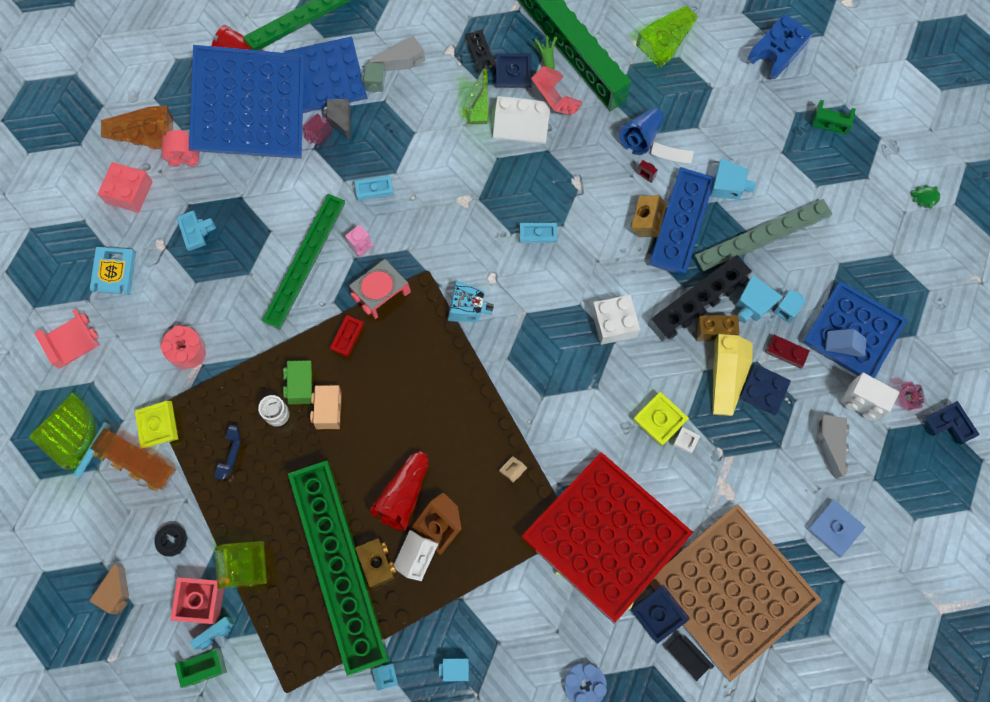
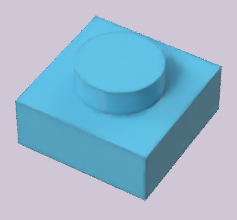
[372,664,398,691]

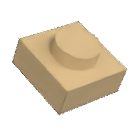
[499,456,527,482]

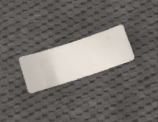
[651,142,694,164]

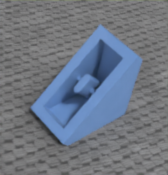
[825,329,867,358]

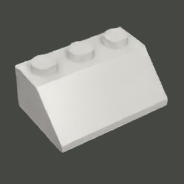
[493,96,551,144]

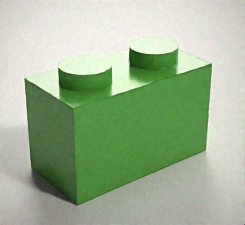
[283,361,312,405]

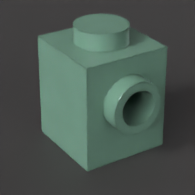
[361,62,386,92]

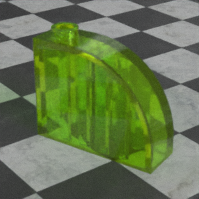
[29,393,96,471]

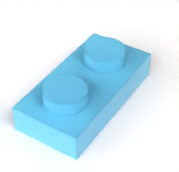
[355,176,394,200]
[520,223,557,243]
[189,617,234,650]

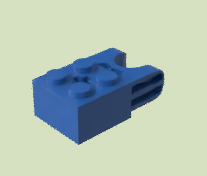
[747,13,813,79]

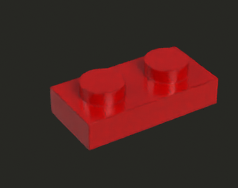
[330,315,365,357]

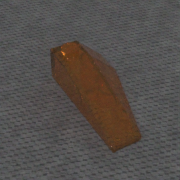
[101,106,173,149]

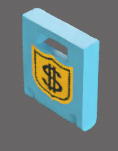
[90,247,136,294]

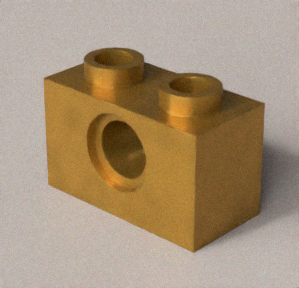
[631,195,667,237]
[695,315,740,341]
[355,538,396,588]

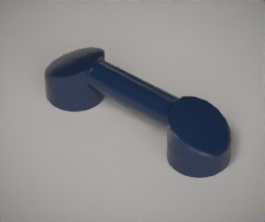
[215,425,242,480]

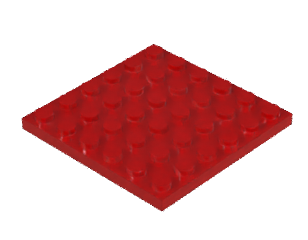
[521,452,693,624]

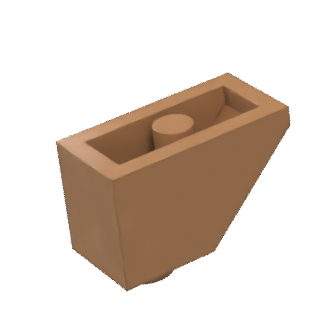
[90,564,129,615]

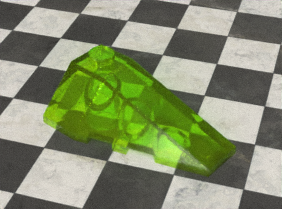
[636,5,698,68]

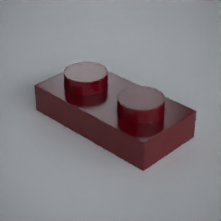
[766,335,810,369]

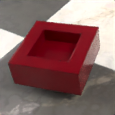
[637,160,658,183]

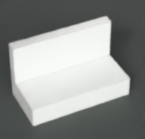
[394,530,438,581]

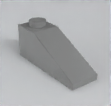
[368,36,425,71]

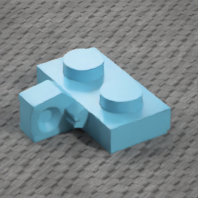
[177,210,216,251]

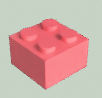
[97,162,153,213]
[170,577,225,624]

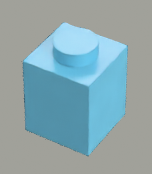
[773,290,807,323]
[439,659,469,681]

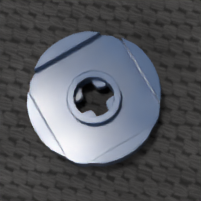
[564,663,607,702]

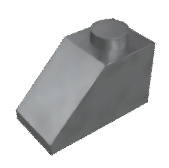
[324,99,351,140]

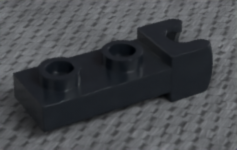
[465,30,496,77]

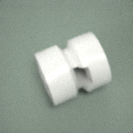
[258,395,290,426]

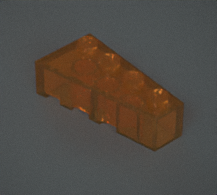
[90,428,177,492]

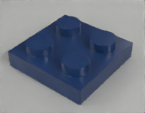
[496,53,532,88]
[739,364,791,416]
[631,584,690,644]

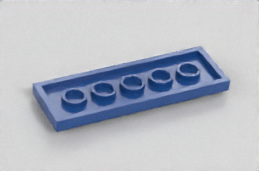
[649,167,715,276]

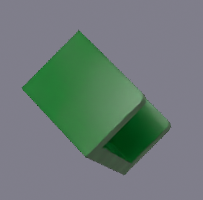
[812,100,856,135]
[175,648,227,688]

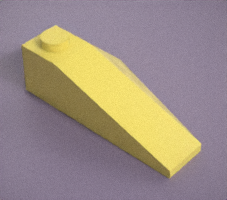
[713,334,753,416]

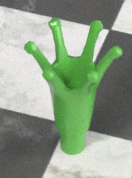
[533,36,557,69]

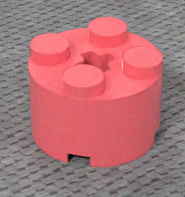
[161,130,200,167]
[160,325,206,370]

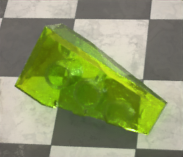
[463,69,488,124]

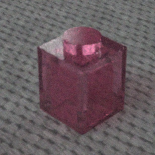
[302,113,333,147]

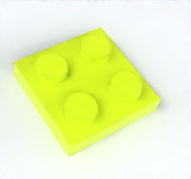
[633,392,689,447]
[134,401,178,449]

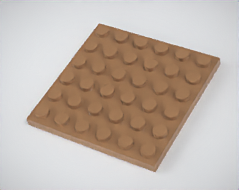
[649,504,822,682]

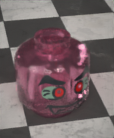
[897,381,926,411]

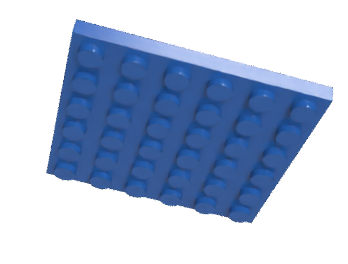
[189,45,304,159]

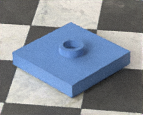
[808,500,866,558]

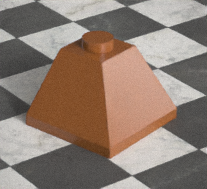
[412,492,461,555]

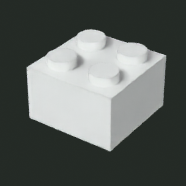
[592,295,640,345]
[840,373,900,421]

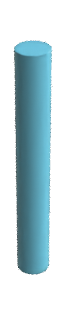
[73,422,111,478]

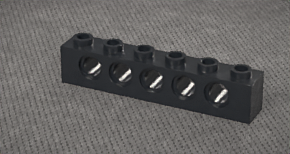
[648,255,752,342]

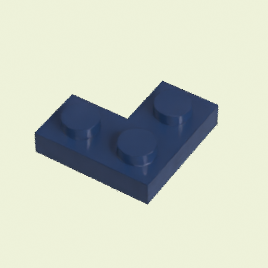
[922,401,980,445]

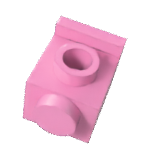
[345,224,374,257]

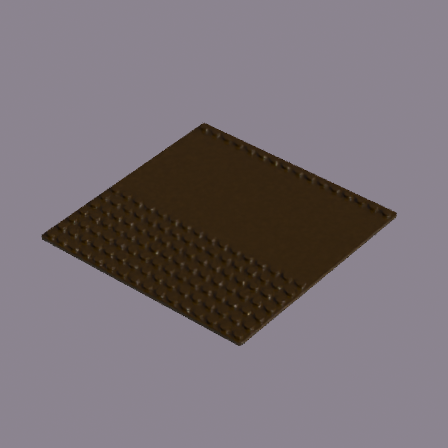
[167,270,558,693]

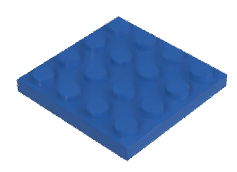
[284,36,368,113]
[802,281,907,378]

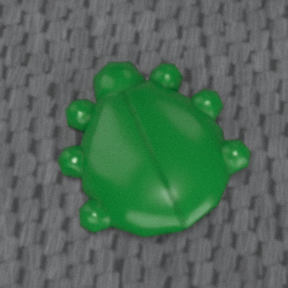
[911,184,940,209]

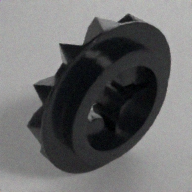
[154,524,188,557]

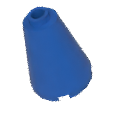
[618,108,664,155]

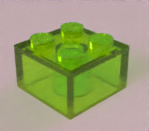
[215,541,267,590]

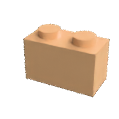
[310,386,342,429]

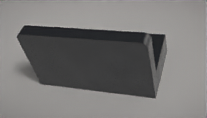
[666,634,714,681]

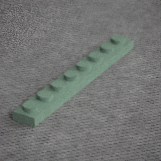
[694,199,832,273]

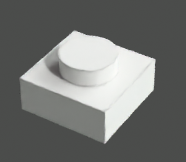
[673,427,700,455]

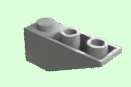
[817,415,850,480]

